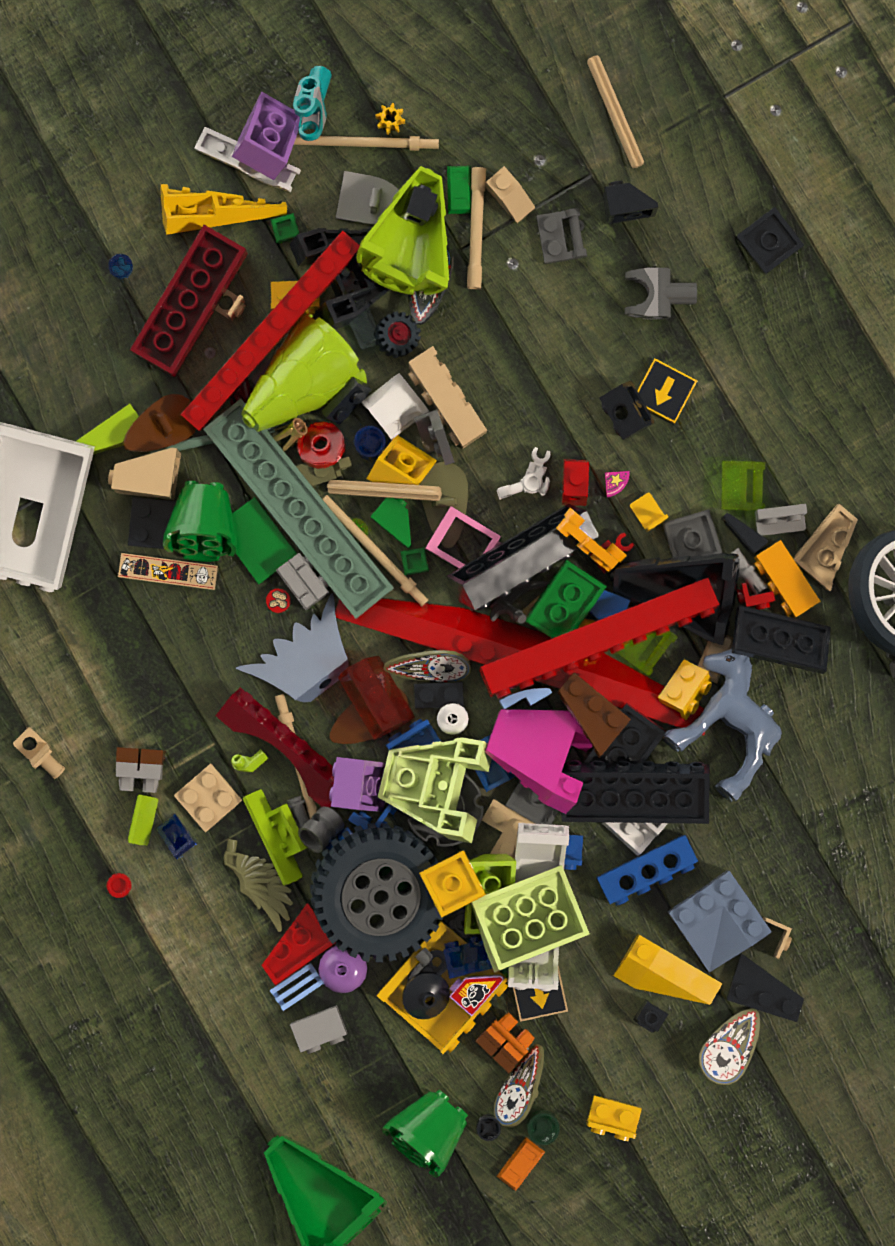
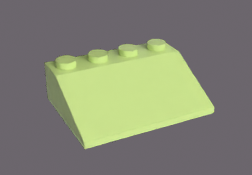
[471,865,589,973]

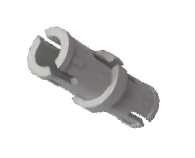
[732,548,768,595]

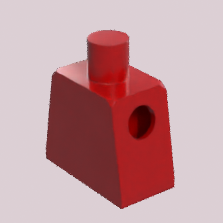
[562,459,589,506]

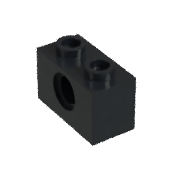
[599,381,655,440]

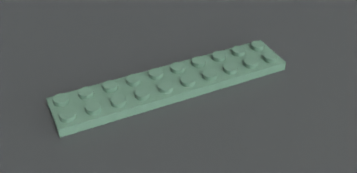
[203,399,394,619]

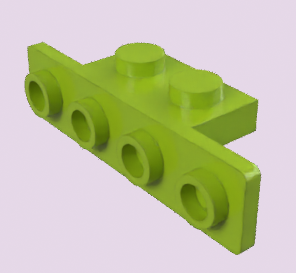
[243,789,307,886]

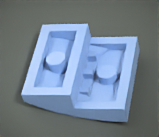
[499,688,552,710]

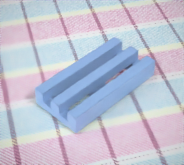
[270,963,324,1011]

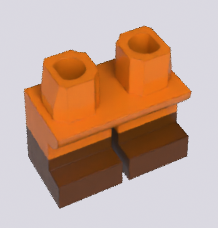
[475,1013,535,1073]

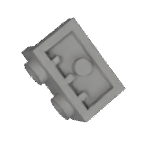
[754,504,807,536]

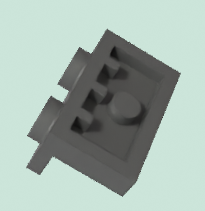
[414,410,454,465]

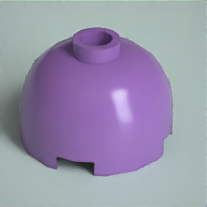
[318,945,367,993]

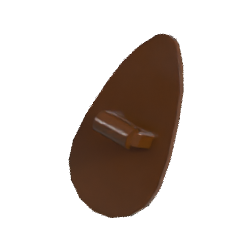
[123,394,196,452]
[329,684,409,744]

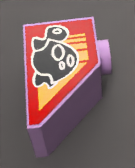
[449,974,504,1016]

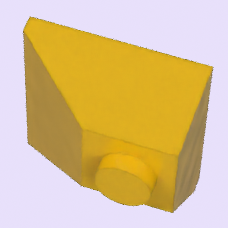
[367,435,437,485]

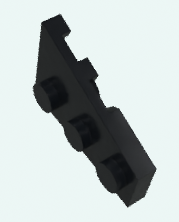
[726,953,804,1022]

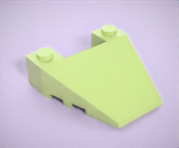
[378,738,492,843]

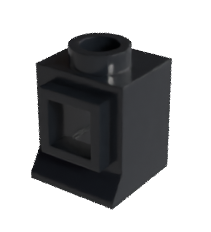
[633,999,668,1033]

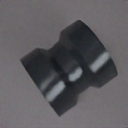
[476,1114,501,1141]

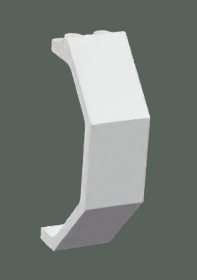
[508,823,569,991]

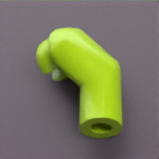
[231,749,268,773]

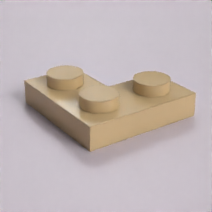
[482,799,535,859]

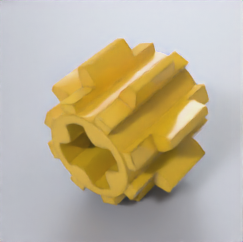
[375,103,405,135]

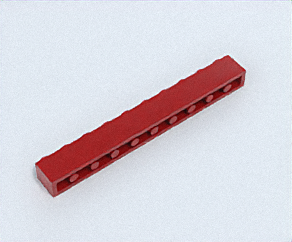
[180,231,360,431]
[479,578,719,699]

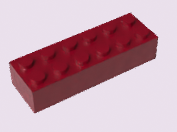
[130,225,248,378]

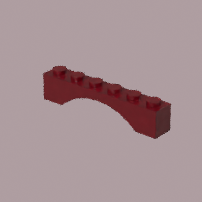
[216,687,334,808]

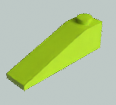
[76,404,139,455]

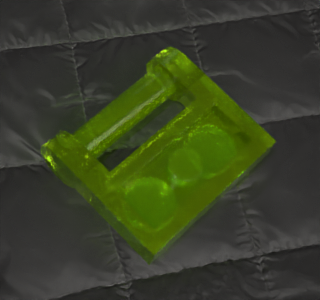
[721,461,766,511]
[616,631,678,677]

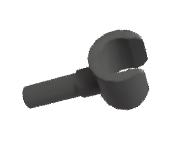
[409,948,433,980]

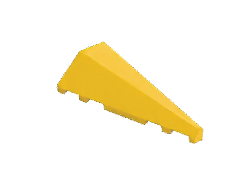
[160,184,287,235]

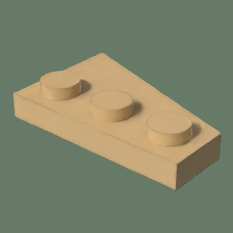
[793,504,858,591]

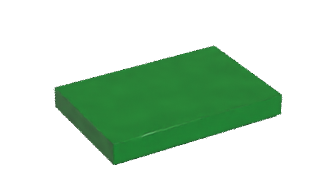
[232,497,297,585]
[526,559,607,639]

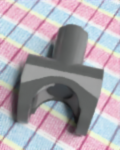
[625,268,697,319]

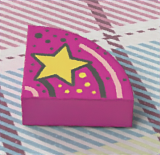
[605,471,629,498]

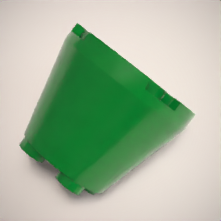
[163,481,237,562]
[382,1090,468,1178]

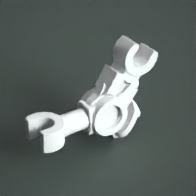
[497,447,550,500]

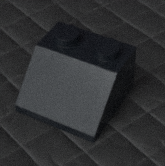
[603,180,658,225]

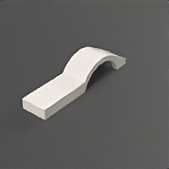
[194,127,301,192]

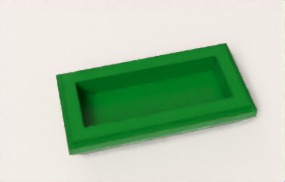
[447,166,472,214]

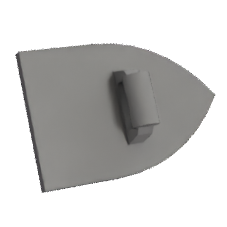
[336,171,399,224]

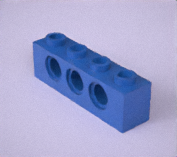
[596,835,698,906]

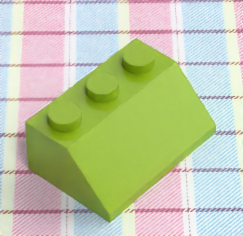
[464,854,516,934]

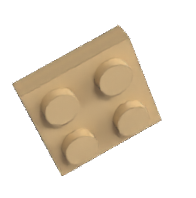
[174,764,243,832]

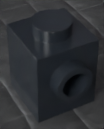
[400,185,438,226]

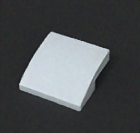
[602,822,668,856]

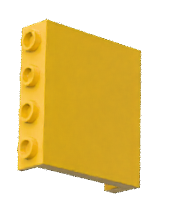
[377,920,508,1054]

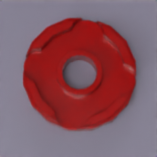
[297,421,345,469]

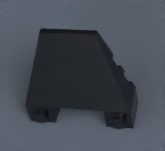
[289,228,390,330]

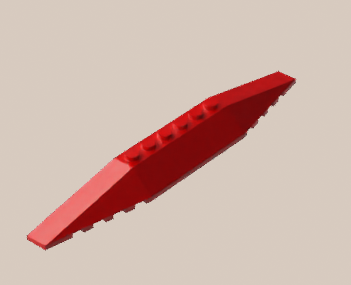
[335,599,705,736]

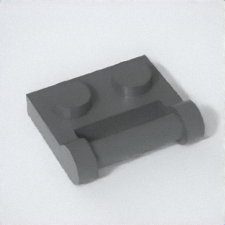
[536,208,587,264]

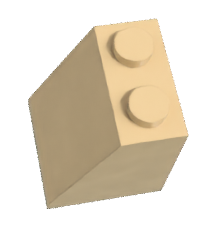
[108,448,181,501]

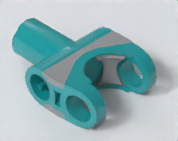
[293,66,332,141]

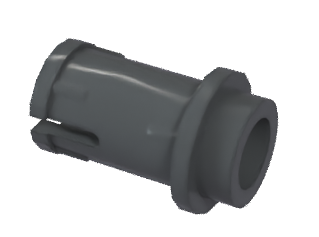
[287,796,310,828]

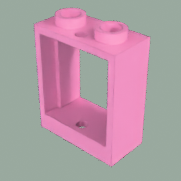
[425,506,501,569]

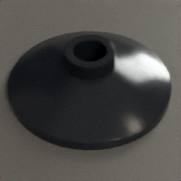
[402,972,450,1019]

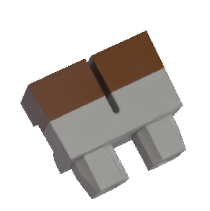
[116,747,165,793]

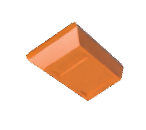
[496,1137,545,1191]

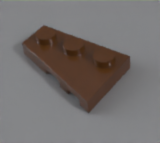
[557,673,631,758]

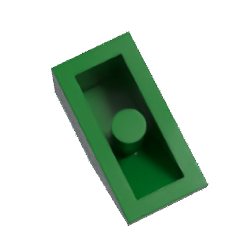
[371,498,411,549]

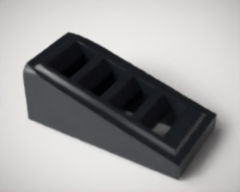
[721,513,769,555]

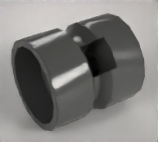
[298,806,344,853]

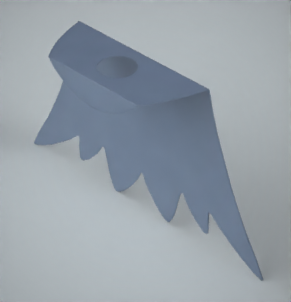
[236,593,349,702]

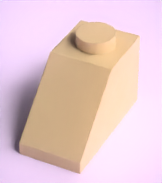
[486,166,535,223]

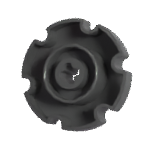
[408,774,484,847]

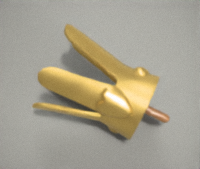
[274,418,308,451]

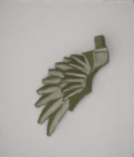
[224,839,293,932]

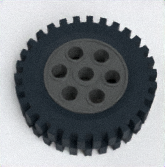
[310,823,443,962]

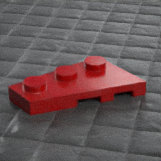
[261,903,335,985]

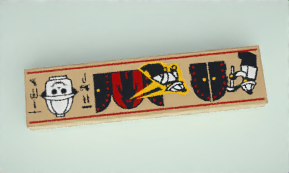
[118,553,218,590]

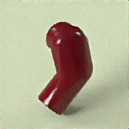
[230,378,252,405]

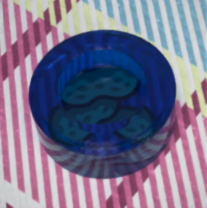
[108,254,134,279]

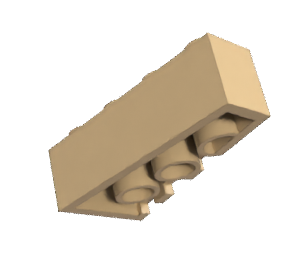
[408,346,487,449]

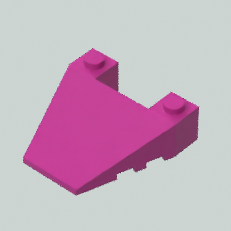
[485,709,592,814]

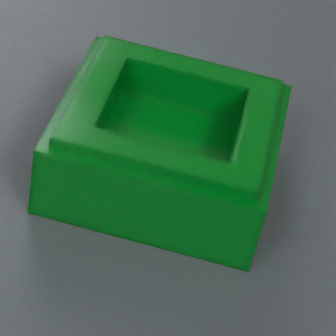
[270,213,299,244]
[401,547,429,576]

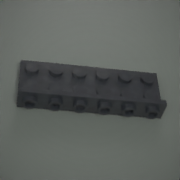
[561,760,710,824]

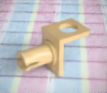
[13,727,65,779]

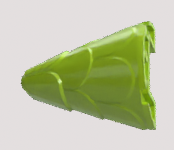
[357,166,449,295]
[241,313,367,432]

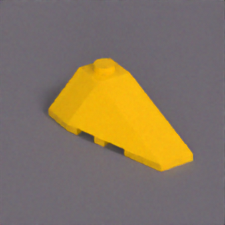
[613,934,722,1005]

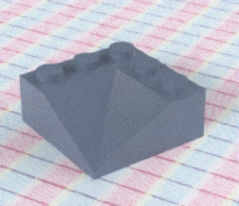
[667,870,772,972]

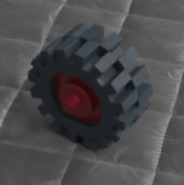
[374,312,421,358]

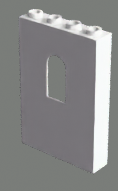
[0,422,95,592]

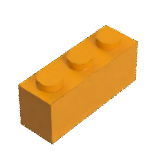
[753,540,821,618]

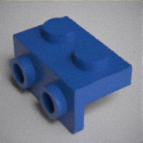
[386,719,441,750]

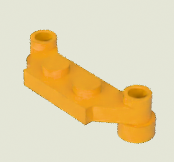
[556,508,627,572]

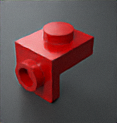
[736,582,775,610]

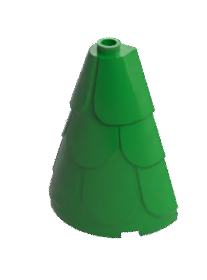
[264,1135,387,1246]

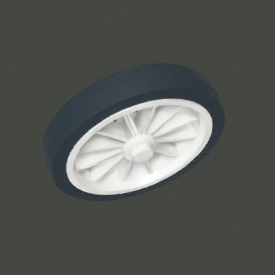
[848,530,895,656]

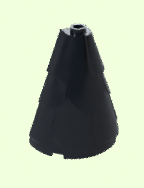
[610,553,740,645]

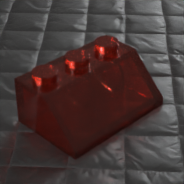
[338,655,415,740]

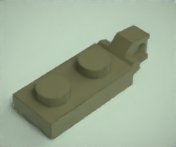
[296,456,352,487]

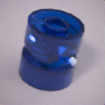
[354,426,386,461]

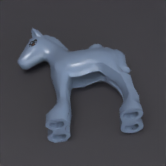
[662,648,782,802]

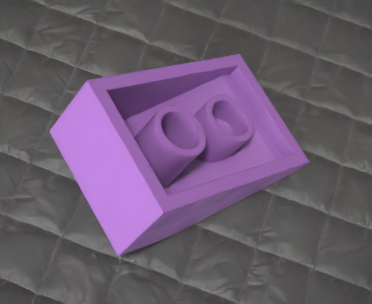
[232,92,300,180]
[329,757,386,812]

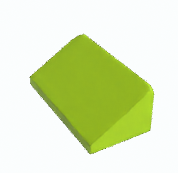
[128,795,158,846]

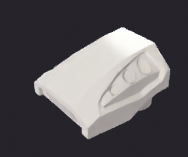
[361,373,429,440]

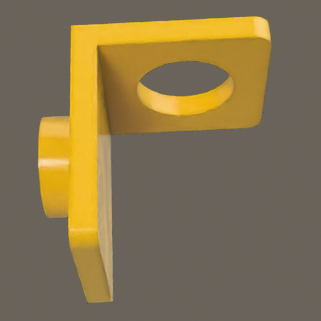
[630,493,669,532]

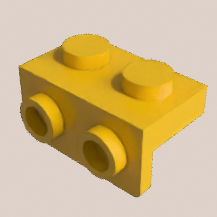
[658,660,712,720]

